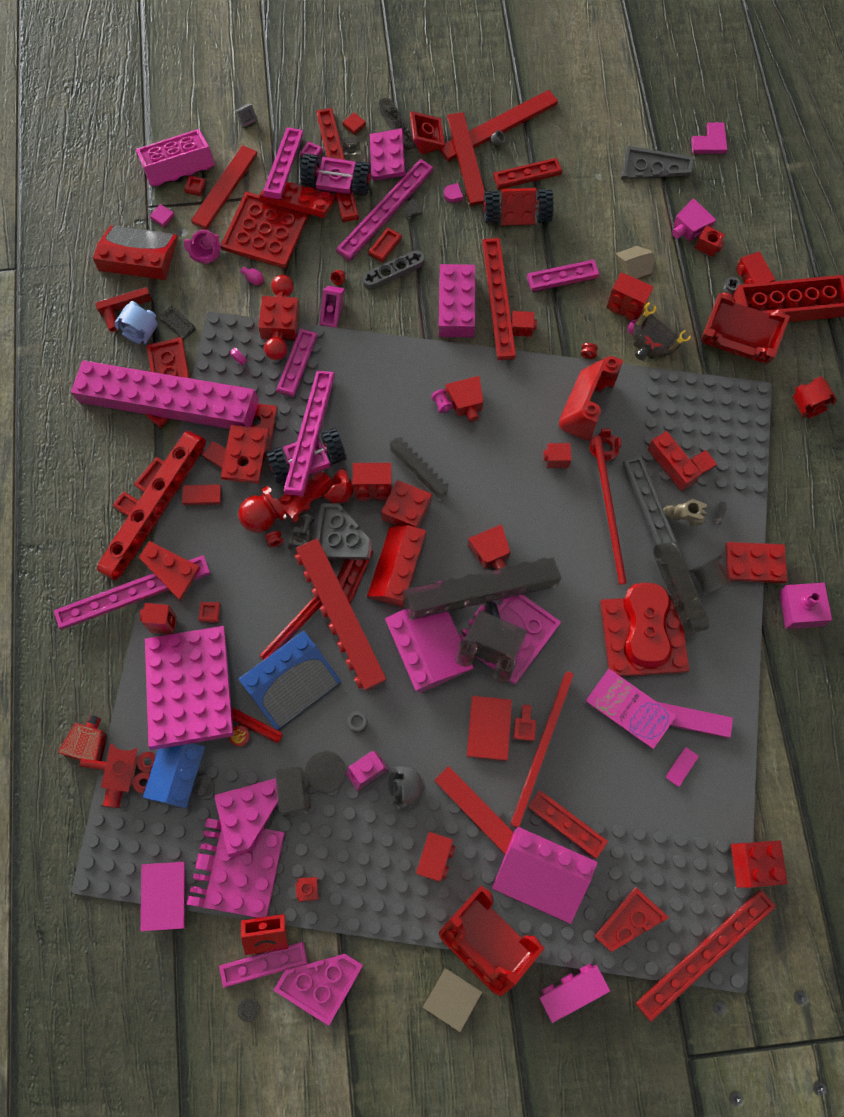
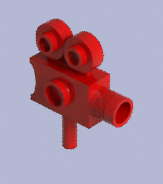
[79,744,156,808]

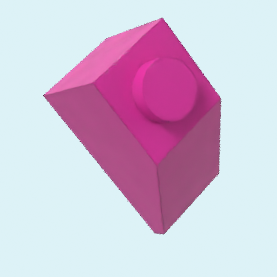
[319,286,345,328]

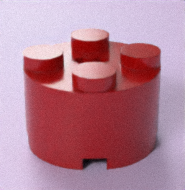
[792,376,837,418]

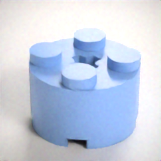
[115,301,158,344]

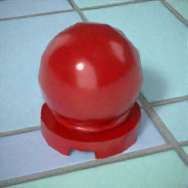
[238,486,288,533]

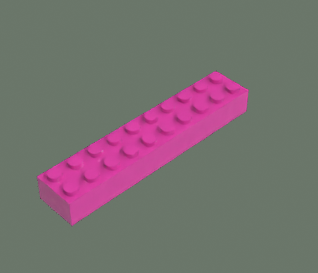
[71,360,259,429]

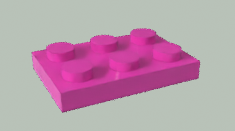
[370,128,406,181]

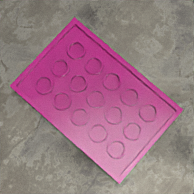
[145,626,234,750]

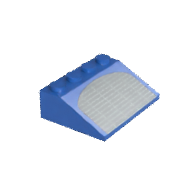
[239,631,341,730]

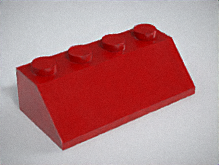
[367,525,426,608]

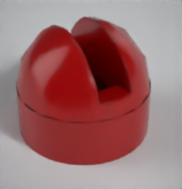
[330,270,346,285]

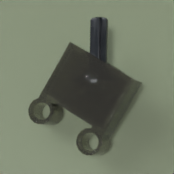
[455,601,528,683]

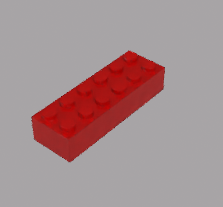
[733,275,844,322]

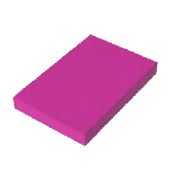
[140,862,186,931]

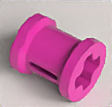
[431,389,453,414]

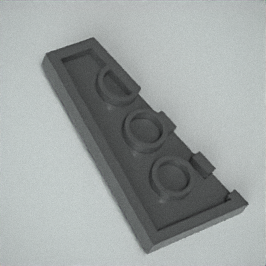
[621,146,694,179]

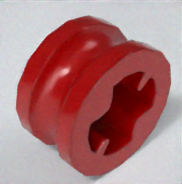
[581,343,598,359]
[265,531,284,547]

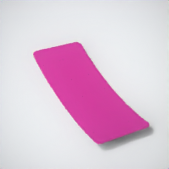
[666,747,699,787]

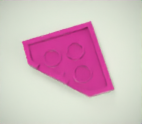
[214,779,281,857]
[273,954,363,1026]

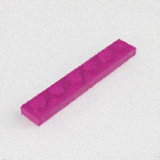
[264,127,303,199]

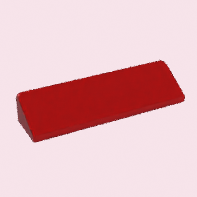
[337,550,373,604]

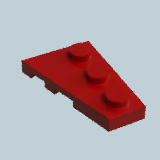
[278,470,333,523]
[594,887,669,952]

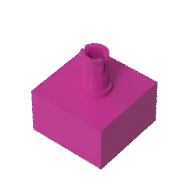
[779,583,832,629]

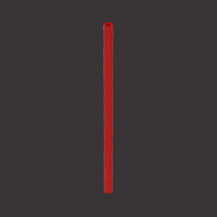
[594,436,627,585]

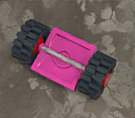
[300,153,371,195]
[266,428,347,484]

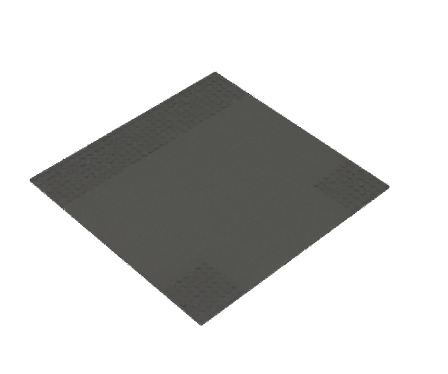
[71,312,772,993]

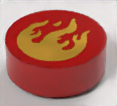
[229,726,250,747]

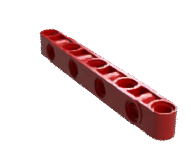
[97,431,206,580]

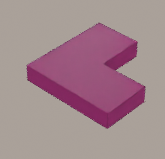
[691,123,727,154]

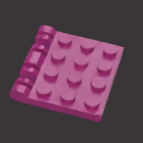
[459,580,561,685]
[187,818,285,918]

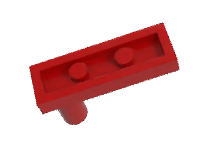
[95,287,152,332]

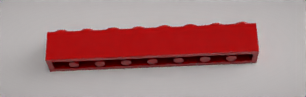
[294,538,386,692]

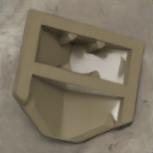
[615,246,655,280]

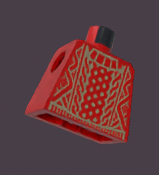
[58,715,107,761]

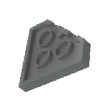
[316,503,372,560]

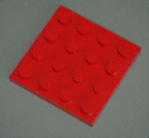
[221,191,310,269]
[600,595,690,677]

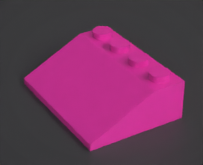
[136,129,215,186]
[385,598,474,694]
[492,827,598,924]

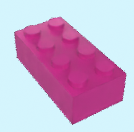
[439,264,475,338]

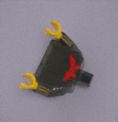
[633,302,691,361]

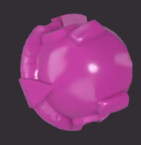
[184,230,221,264]

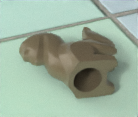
[663,499,707,527]

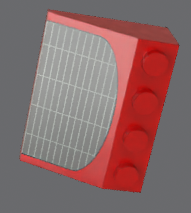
[93,225,178,280]

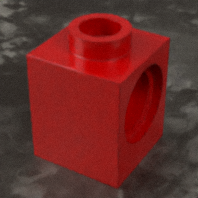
[695,225,725,257]
[511,311,537,337]

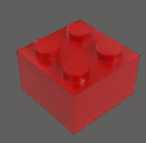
[606,272,654,320]
[353,463,392,501]
[381,480,432,528]
[731,840,788,888]

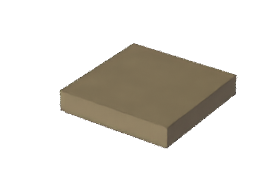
[423,968,482,1032]

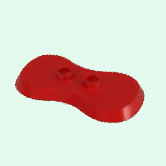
[625,583,672,667]

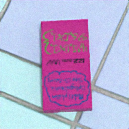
[586,669,676,749]

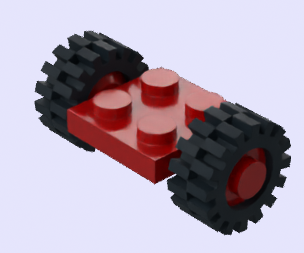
[484,188,554,225]

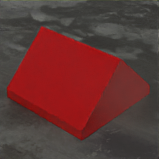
[410,111,445,155]

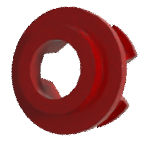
[589,428,621,461]

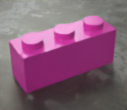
[539,963,610,1023]

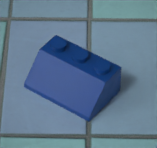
[143,743,205,809]

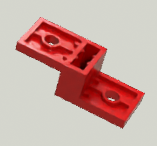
[221,404,278,484]

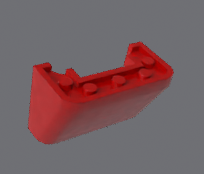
[700,292,790,364]
[559,356,624,441]
[439,885,545,996]

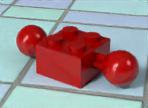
[258,275,300,361]

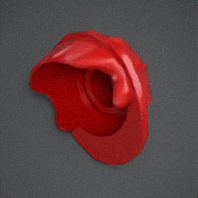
[323,469,354,504]

